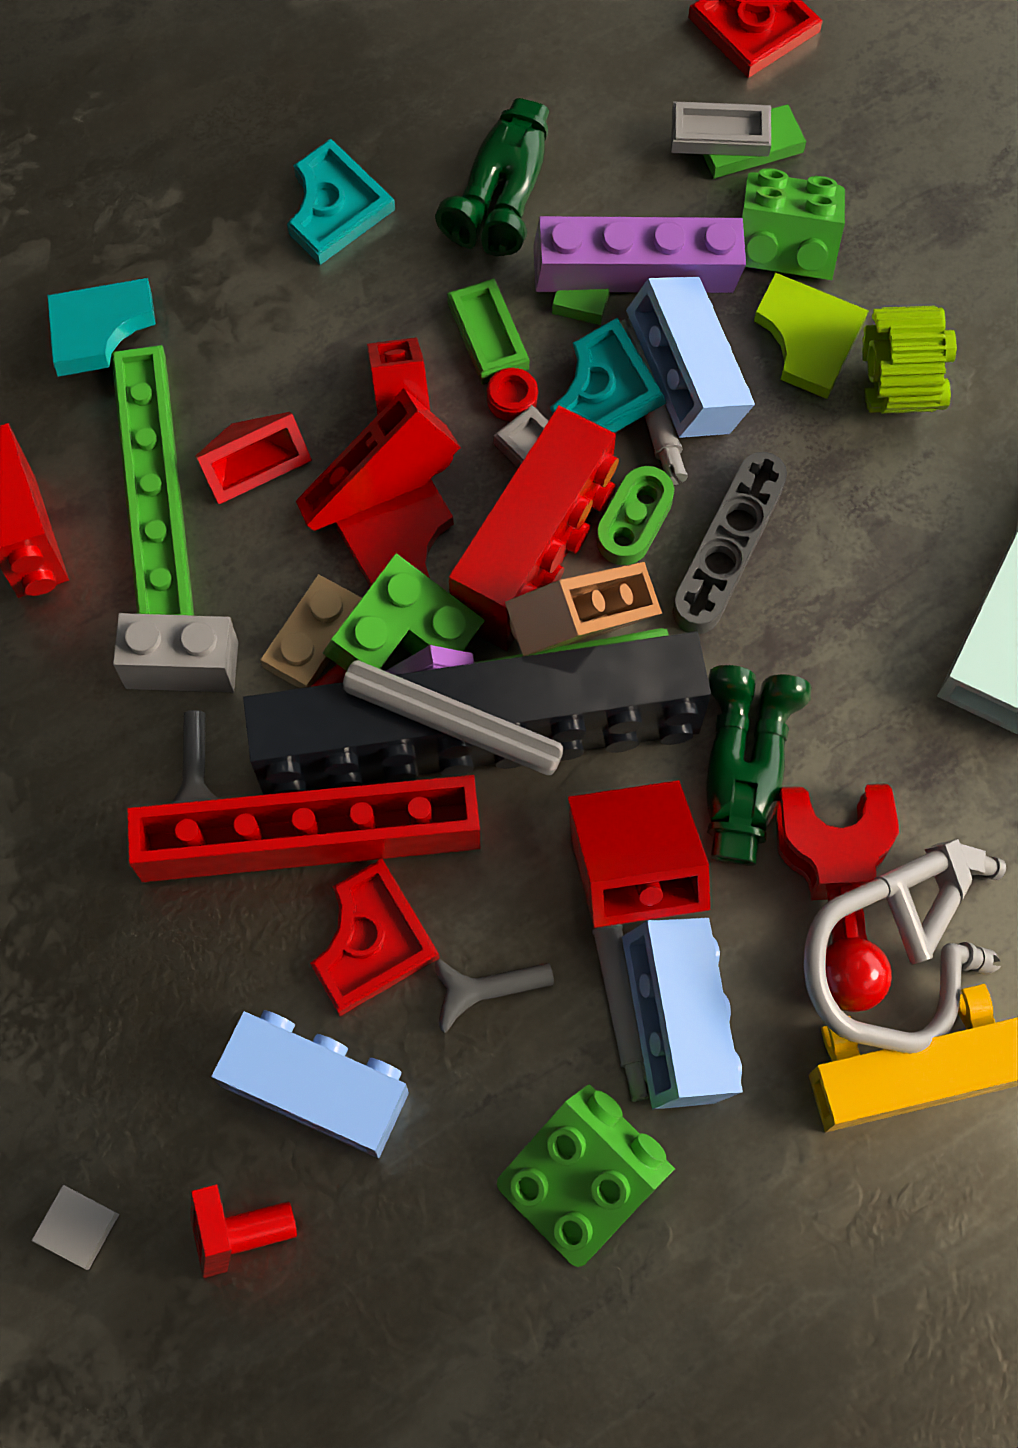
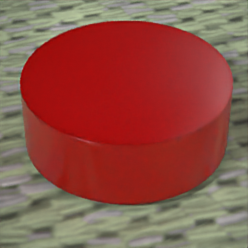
[487,368,538,422]

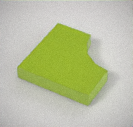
[754,273,869,399]

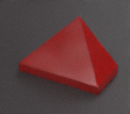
[195,412,312,505]

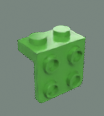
[742,168,845,280]
[497,1084,675,1267]

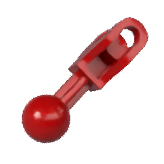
[775,783,899,1012]

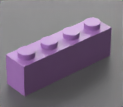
[533,216,746,293]

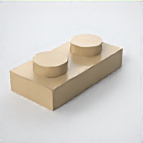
[260,574,362,688]

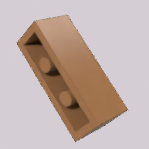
[505,562,662,656]

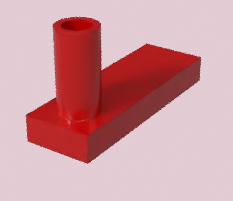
[190,1184,297,1278]

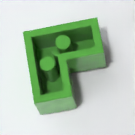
[323,553,485,671]

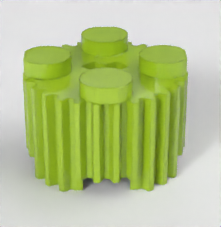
[862,306,957,414]

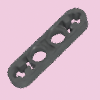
[673,451,787,634]

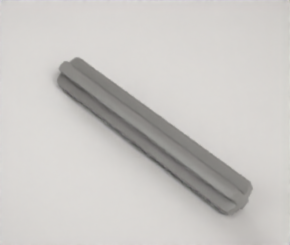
[343,660,563,775]

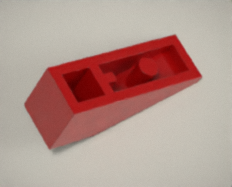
[296,388,461,531]

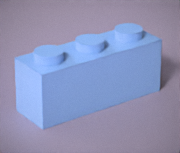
[626,277,755,438]
[622,918,743,1110]
[211,1010,409,1158]

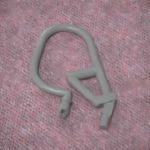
[804,839,1006,1054]

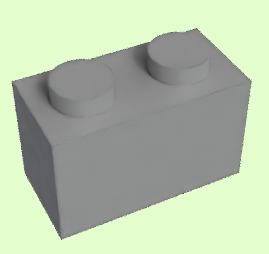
[113,613,239,693]

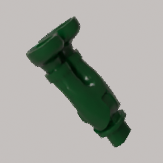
[435,98,549,256]
[706,665,812,866]

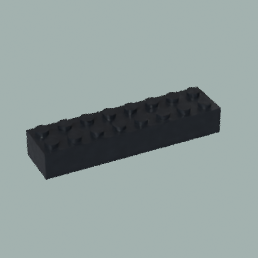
[243,631,711,795]

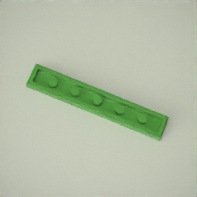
[111,345,194,616]

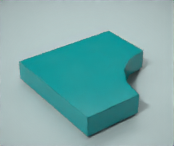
[287,139,395,265]
[47,278,156,376]
[550,318,666,433]

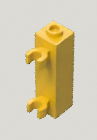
[809,984,1018,1133]

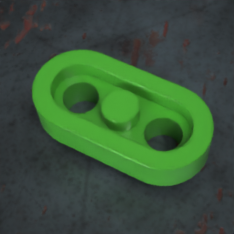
[597,466,674,565]

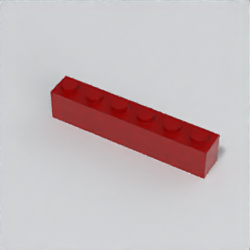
[127,775,481,882]

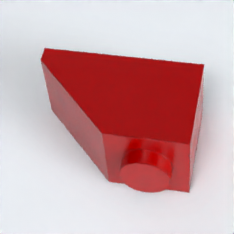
[367,337,430,415]

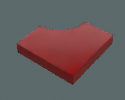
[688,0,823,78]
[335,479,454,587]
[310,859,440,1016]

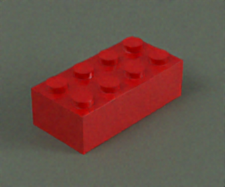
[449,405,619,651]

